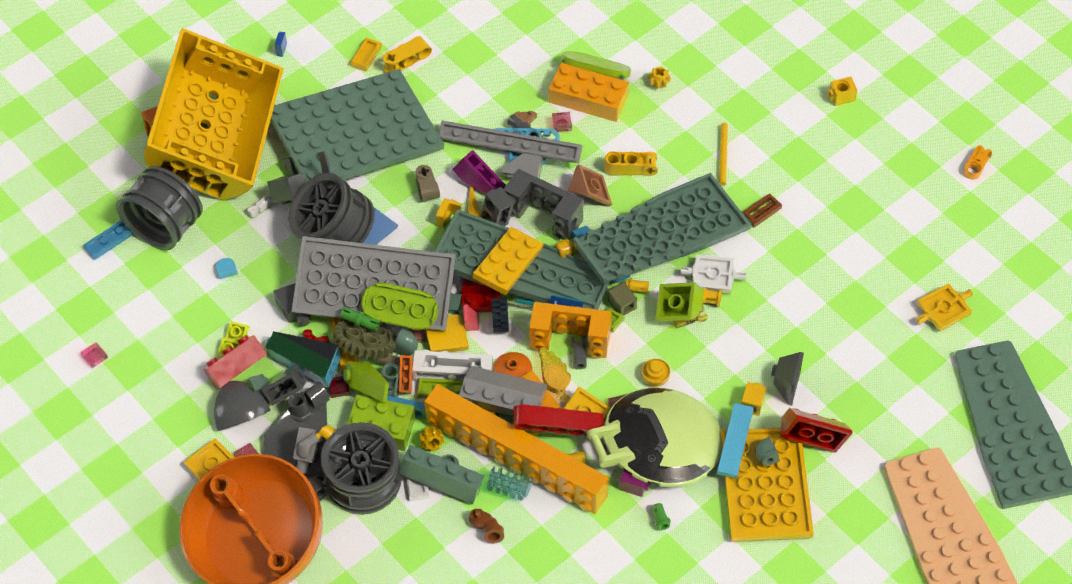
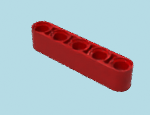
[513,404,604,437]

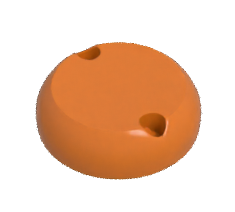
[179,454,323,584]

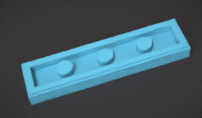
[717,403,754,479]

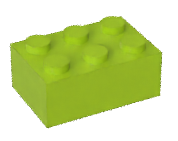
[347,395,415,452]

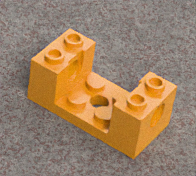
[529,302,612,358]

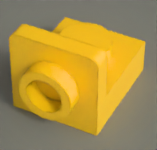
[436,198,462,228]

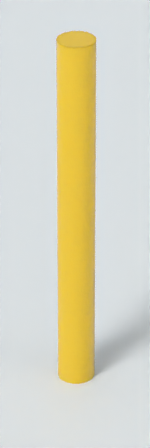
[719,122,728,186]

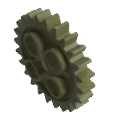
[333,319,397,360]

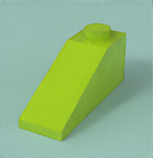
[343,362,389,402]

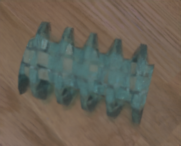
[487,466,533,501]

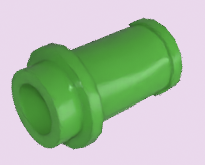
[650,503,671,530]

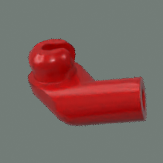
[302,329,330,343]

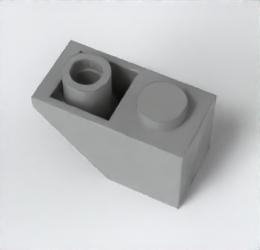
[501,153,543,178]

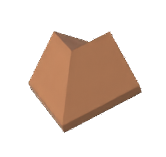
[568,164,612,206]

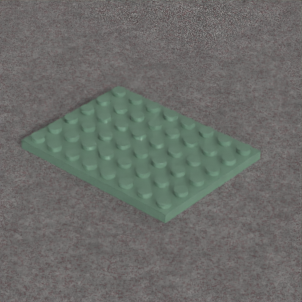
[270,69,444,183]

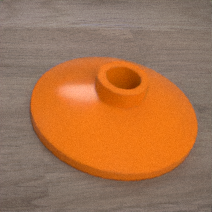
[493,352,532,378]

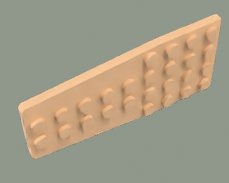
[884,447,1018,584]

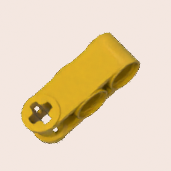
[383,36,432,73]
[604,151,658,176]

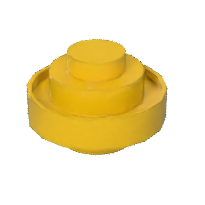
[642,358,670,386]

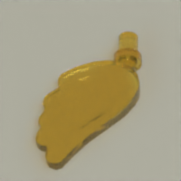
[538,347,571,404]

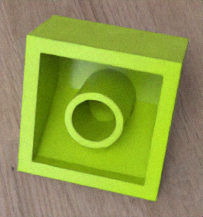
[655,282,704,321]

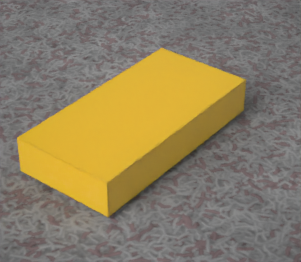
[350,37,382,72]

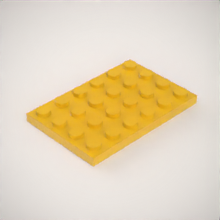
[720,428,814,542]

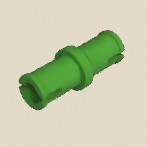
[340,306,381,332]

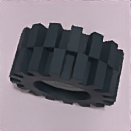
[491,297,509,333]

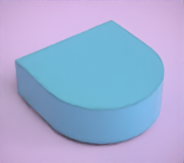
[216,258,238,279]

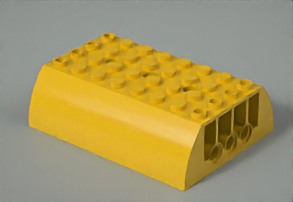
[144,27,284,200]

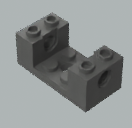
[504,169,584,240]

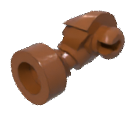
[469,509,504,543]

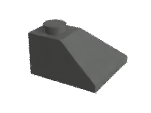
[771,352,804,406]

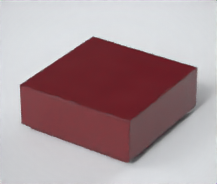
[329,376,350,398]

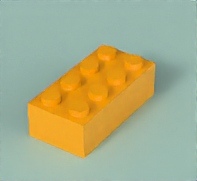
[549,63,629,122]

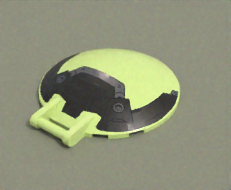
[587,387,722,487]

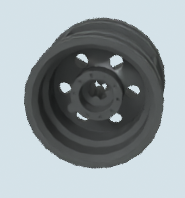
[116,166,203,250]
[288,173,375,243]
[321,422,402,515]

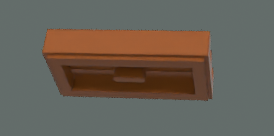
[742,193,782,228]

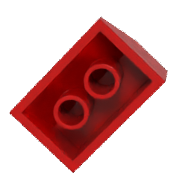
[780,408,853,453]

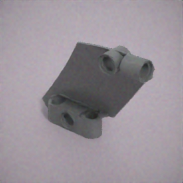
[264,382,330,501]

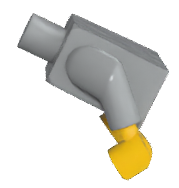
[293,425,336,474]

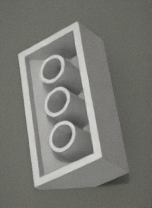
[459,366,548,417]

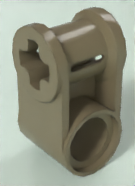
[415,165,440,202]

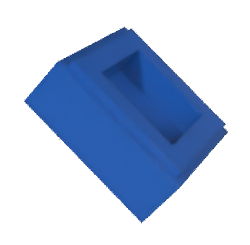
[275,31,287,57]

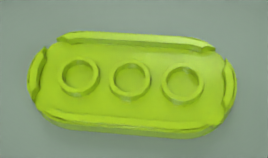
[561,51,632,78]
[361,283,439,330]

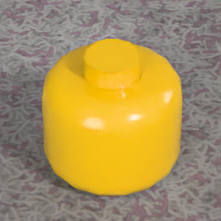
[555,239,575,258]

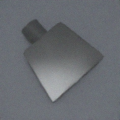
[273,284,313,327]
[261,365,307,406]

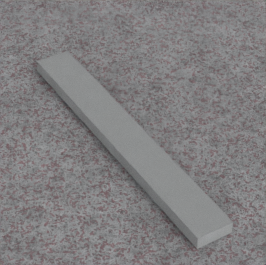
[439,120,583,164]

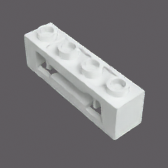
[412,350,493,381]

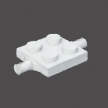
[681,254,746,294]

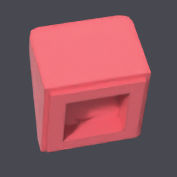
[463,305,480,331]

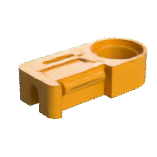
[964,145,992,180]

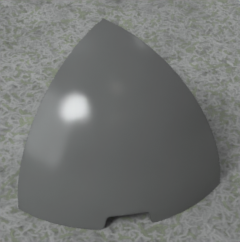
[214,381,271,431]

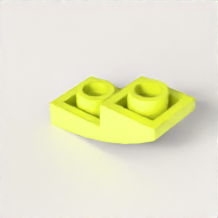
[217,321,250,357]

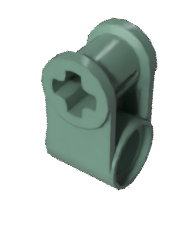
[381,363,400,397]

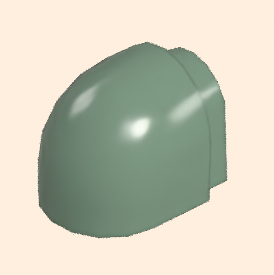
[395,328,418,355]
[247,374,269,399]
[755,437,780,466]

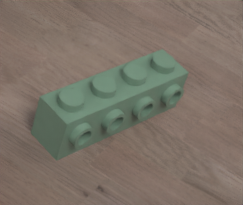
[399,445,485,504]

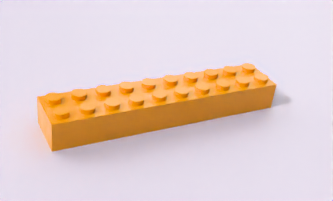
[424,384,609,514]

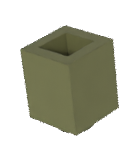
[608,282,637,316]

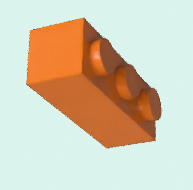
[399,355,413,393]

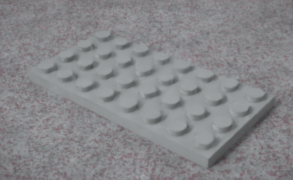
[291,236,456,332]

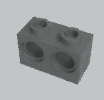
[480,187,514,226]

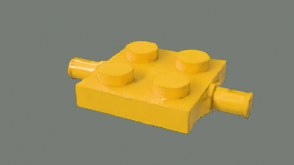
[915,283,973,332]

